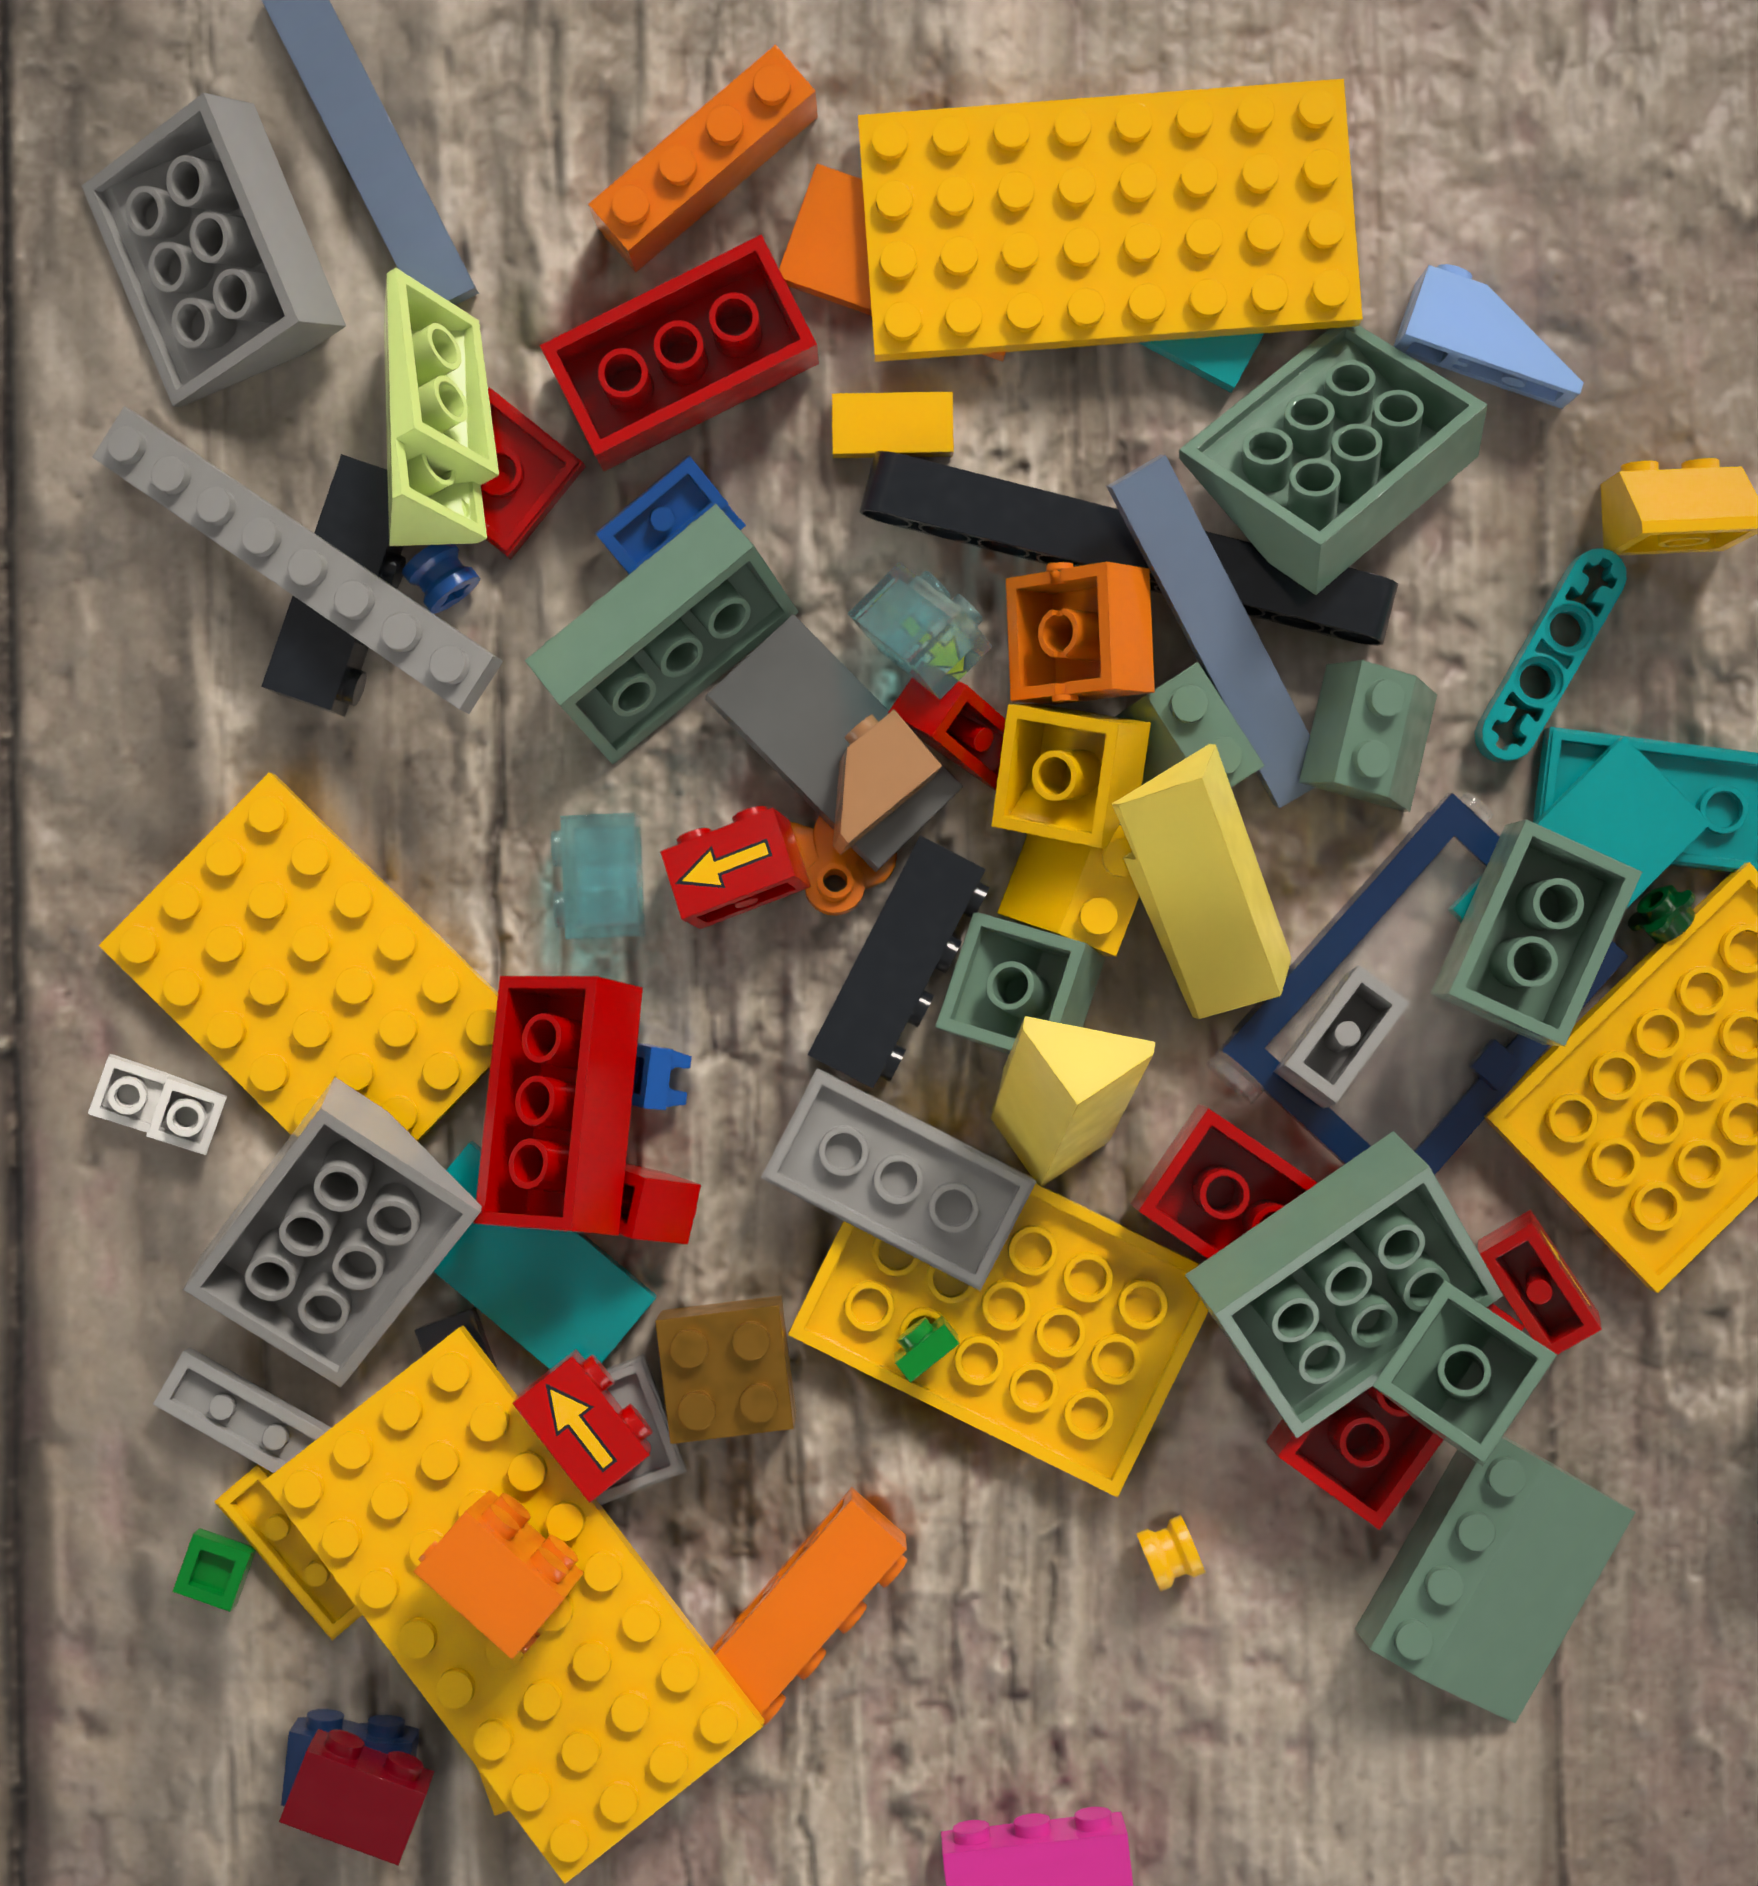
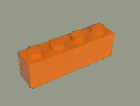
[588,44,818,272]
[710,1487,908,1726]

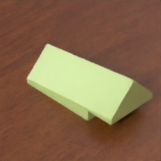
[384,268,499,546]

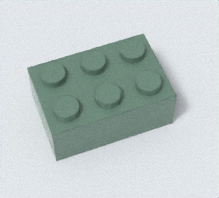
[1430,819,1642,1046]

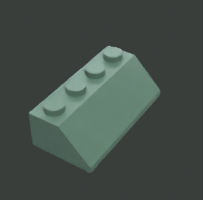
[525,504,799,765]

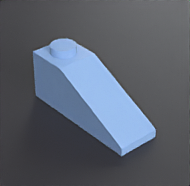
[1394,264,1584,409]

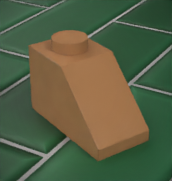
[833,710,942,855]

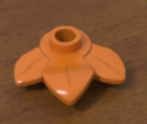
[790,816,897,916]

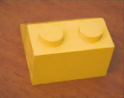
[1600,458,1758,555]
[991,704,1151,848]
[997,825,1139,957]

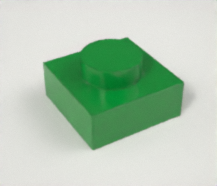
[894,1315,960,1383]
[172,1528,256,1612]

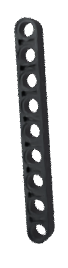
[859,451,1398,646]

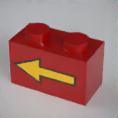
[660,806,811,929]
[1478,1209,1602,1355]
[512,1349,653,1503]

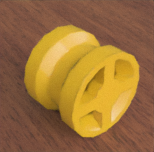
[1136,1515,1206,1592]

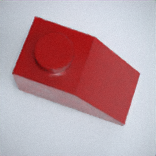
[888,662,1006,791]
[619,1163,701,1244]

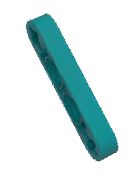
[1475,548,1627,763]

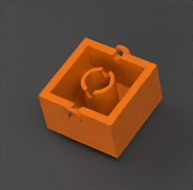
[1005,562,1155,705]
[413,1490,584,1660]

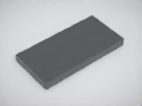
[705,614,963,872]

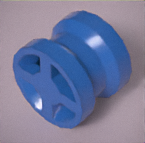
[402,544,481,614]

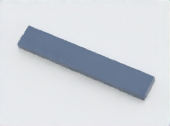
[262,0,479,305]
[1106,455,1315,808]

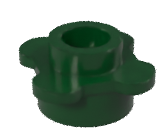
[1628,885,1695,943]

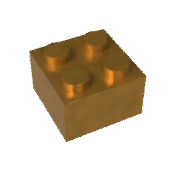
[655,1295,796,1444]

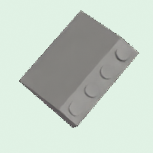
[82,93,346,407]
[183,1077,482,1387]

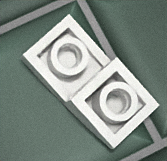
[88,1054,227,1155]

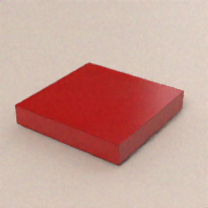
[481,387,586,560]

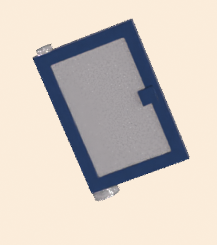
[1206,793,1629,1175]

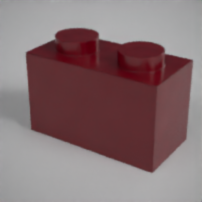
[279,1729,435,1866]

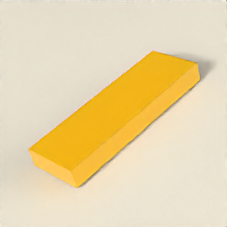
[214,1464,362,1641]

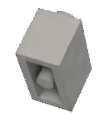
[1273,965,1410,1109]

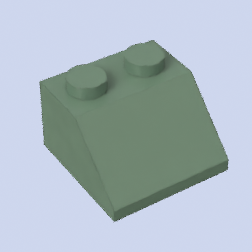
[1299,660,1437,812]
[1115,662,1265,787]
[935,912,1106,1055]
[1373,1281,1557,1467]

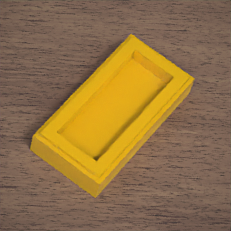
[832,392,954,458]

